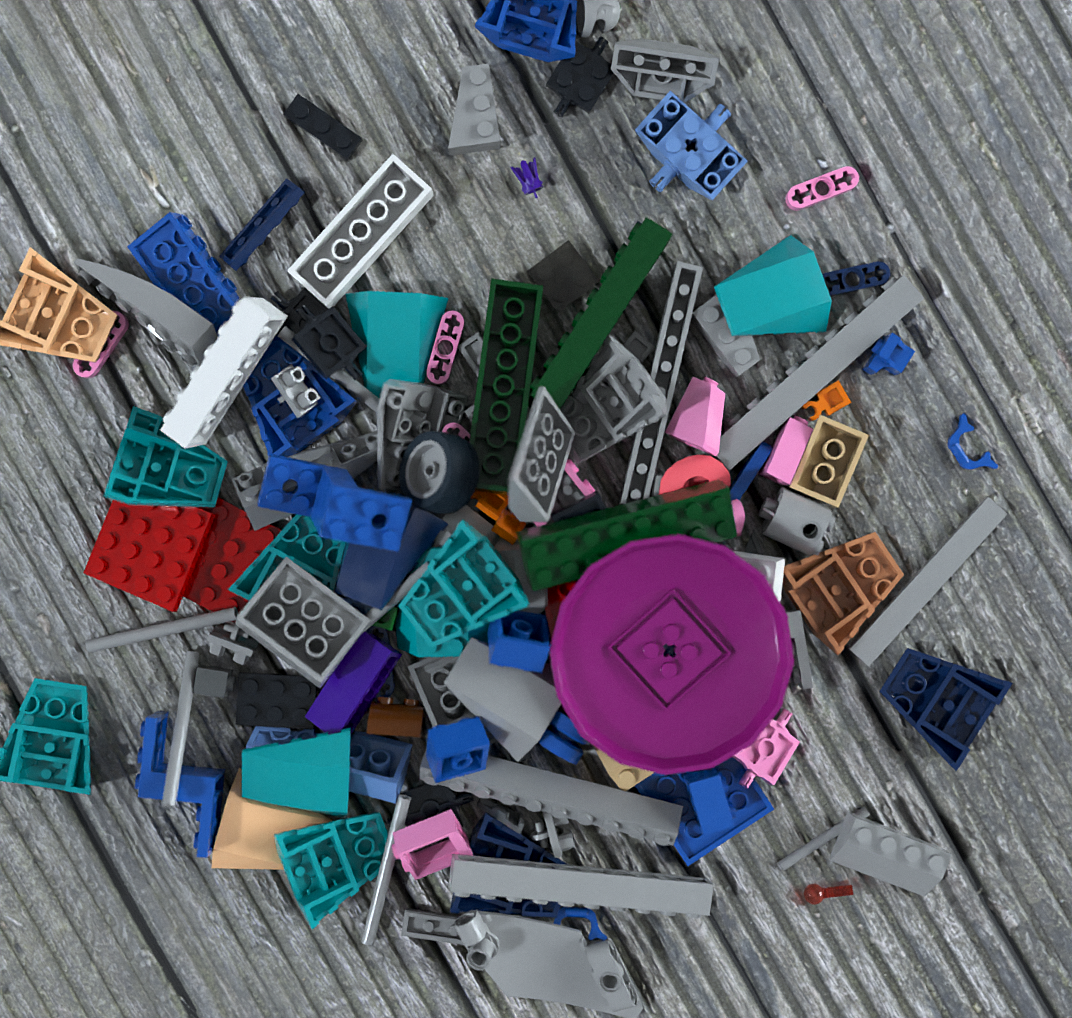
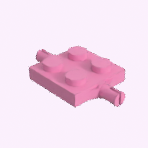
[732,709,800,789]

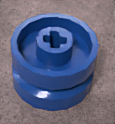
[538,708,590,765]

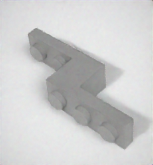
[786,609,813,689]

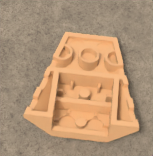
[0,247,118,363]
[211,768,333,870]

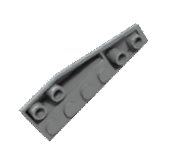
[74,258,218,367]
[232,431,378,531]

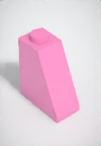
[665,377,725,456]
[758,416,813,485]

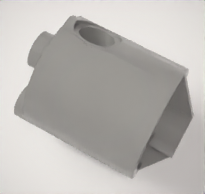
[758,487,835,556]

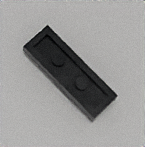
[283,94,363,161]

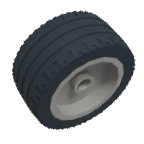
[399,431,480,514]

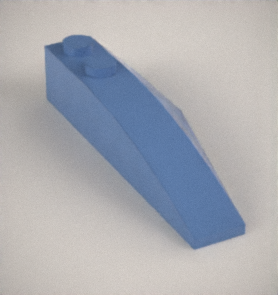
[246,726,413,804]

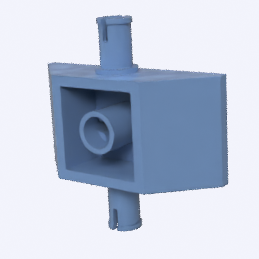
[635,91,748,200]

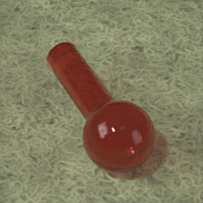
[804,884,854,905]

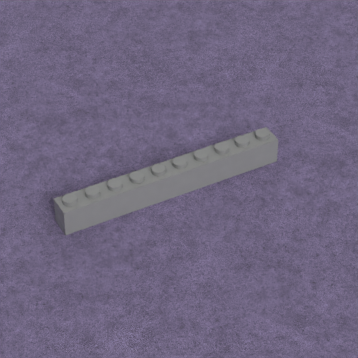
[618,261,703,505]
[712,275,924,471]
[419,747,683,846]
[448,854,714,918]

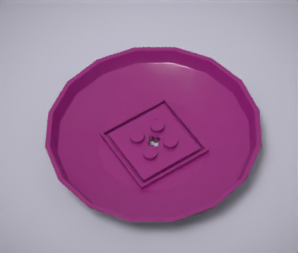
[550,535,794,775]

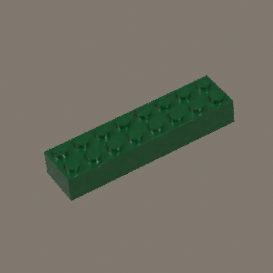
[530,217,673,409]
[469,278,543,495]
[516,480,737,591]

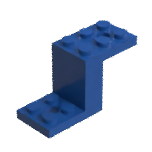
[257,454,412,551]
[135,711,225,858]

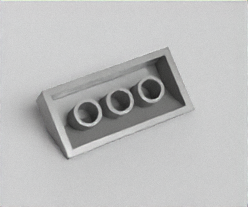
[829,811,952,896]

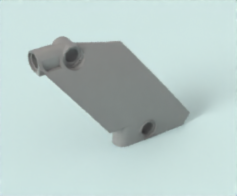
[454,909,643,1018]

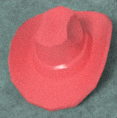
[659,454,731,495]

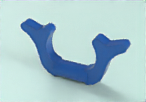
[947,414,998,470]
[553,906,608,941]

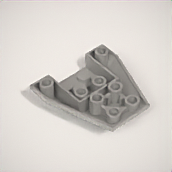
[377,379,468,490]

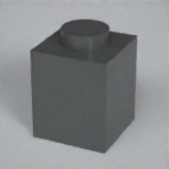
[193,665,236,698]

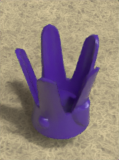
[510,157,543,199]

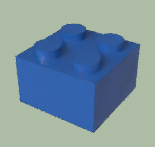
[487,610,550,673]
[426,717,490,783]
[683,767,736,835]

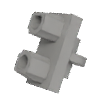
[271,364,320,418]
[207,622,259,665]
[530,812,575,858]

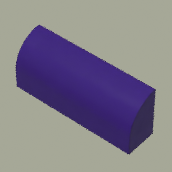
[305,631,402,736]

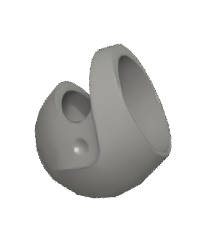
[576,0,621,38]

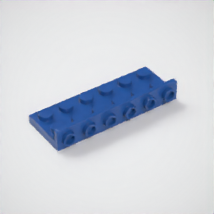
[127,212,240,341]

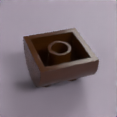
[367,697,424,737]

